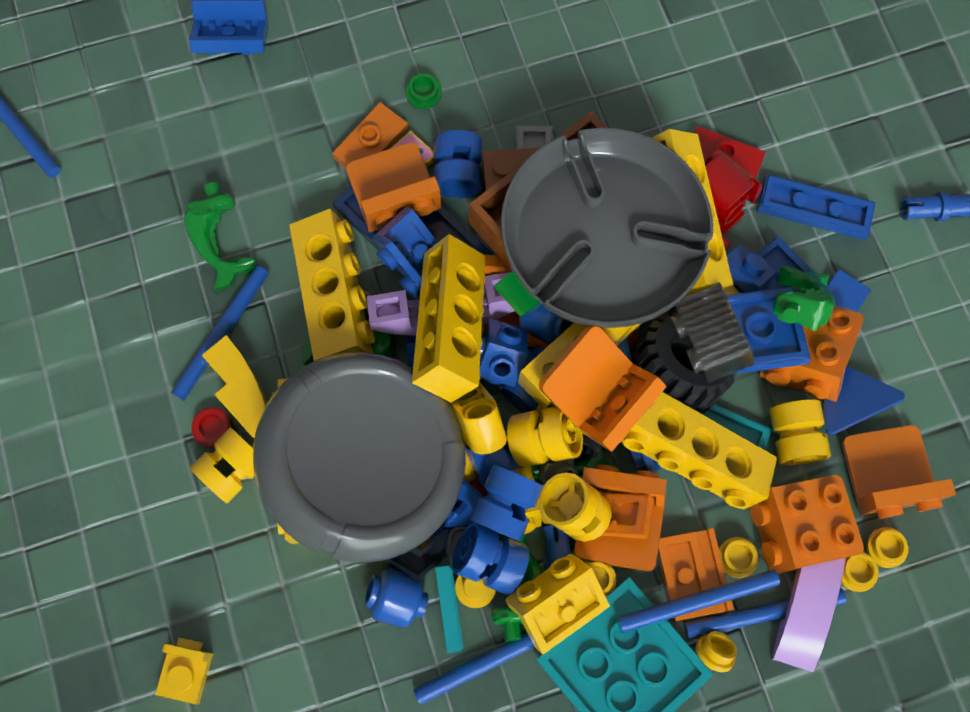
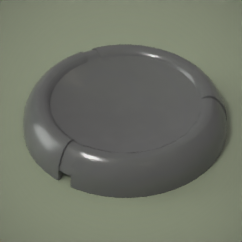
[502,128,713,328]
[253,352,466,563]

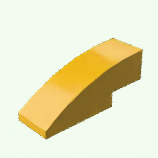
[202,335,268,439]

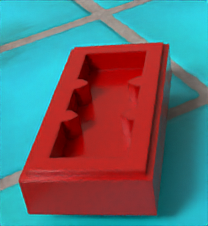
[694,126,766,178]

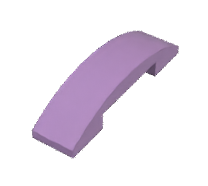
[367,271,515,335]
[771,558,846,672]

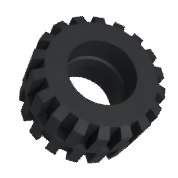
[630,311,737,414]

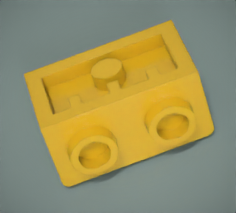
[506,554,610,654]

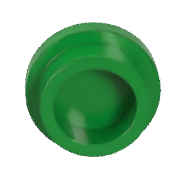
[406,73,442,110]

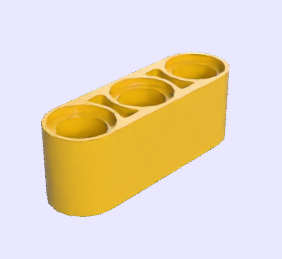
[449,382,507,454]

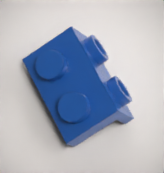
[189,0,269,55]
[372,207,438,299]

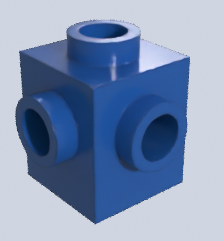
[480,318,533,387]

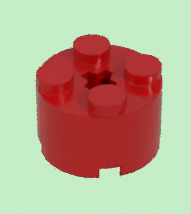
[705,149,762,235]

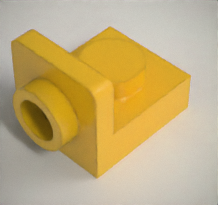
[155,637,213,704]

